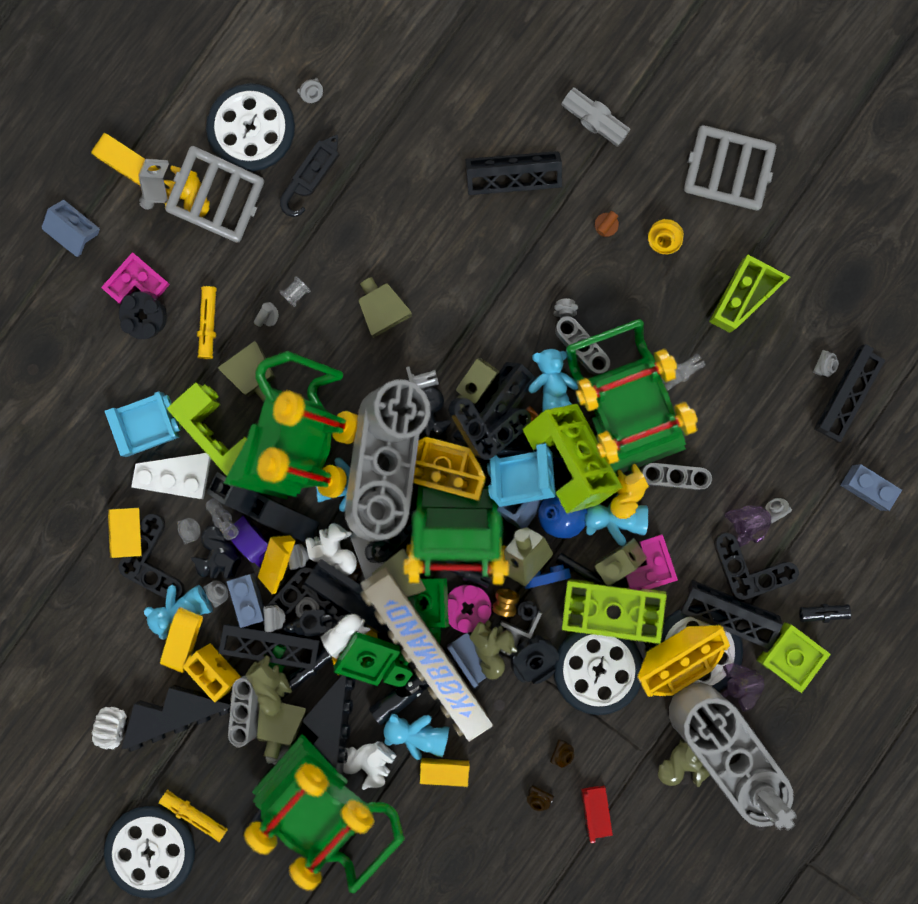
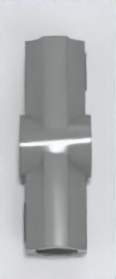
[561,87,630,147]

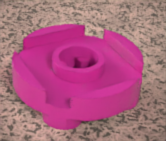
[448,585,491,633]

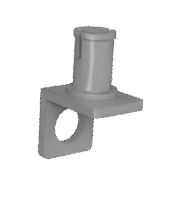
[138,159,169,209]
[406,367,439,389]
[500,610,542,655]

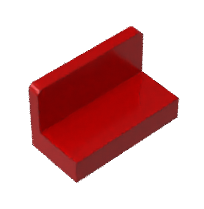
[581,785,613,843]

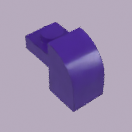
[226,516,269,568]

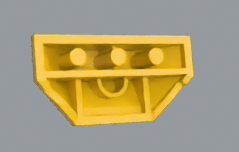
[413,437,486,501]
[637,625,730,696]

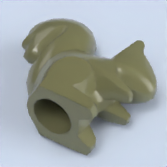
[469,620,517,680]
[245,655,292,716]
[658,738,710,787]

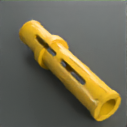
[197,286,217,359]
[159,790,228,842]

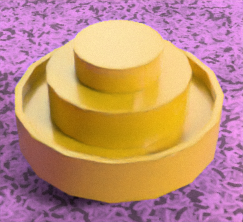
[648,219,684,254]

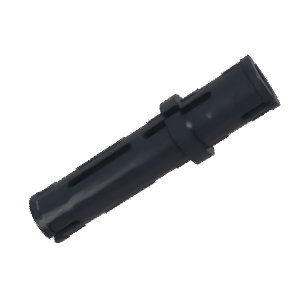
[279,646,332,700]

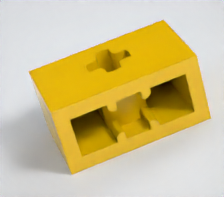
[182,643,241,702]

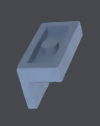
[42,200,100,257]
[447,632,486,688]

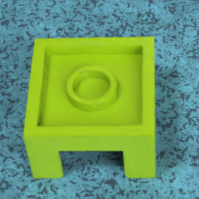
[756,622,830,693]

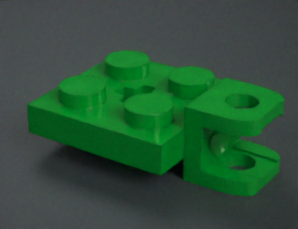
[408,578,449,644]
[334,631,412,687]

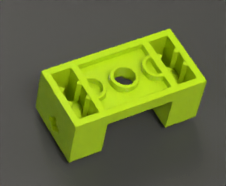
[167,383,247,476]
[522,404,622,514]
[562,579,666,644]

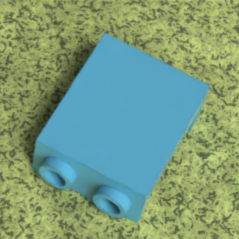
[105,391,181,457]
[487,443,556,507]

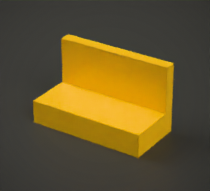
[108,508,141,558]
[258,535,295,594]
[420,758,469,787]

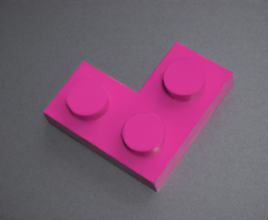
[101,252,170,304]
[625,534,678,590]

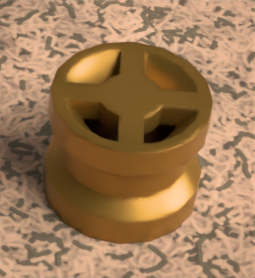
[492,589,520,617]

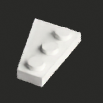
[131,453,211,499]

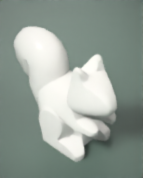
[305,523,357,576]
[320,614,370,659]
[343,741,397,790]

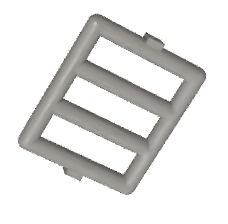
[684,125,776,211]
[165,146,264,242]

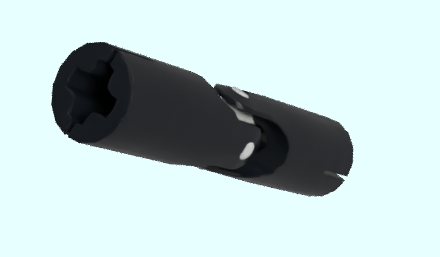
[369,649,458,725]

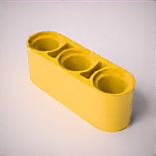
[91,133,159,186]
[160,607,203,673]

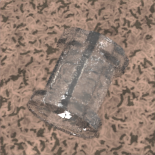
[279,276,311,308]

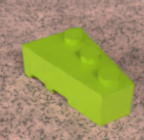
[709,255,790,333]

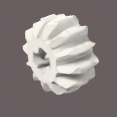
[92,707,127,749]

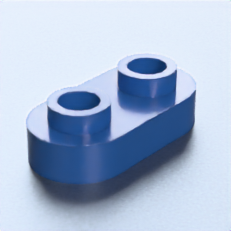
[524,564,571,589]

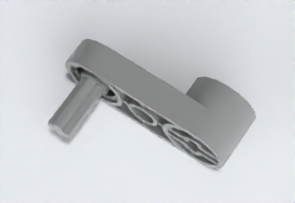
[345,380,430,541]
[669,682,796,830]

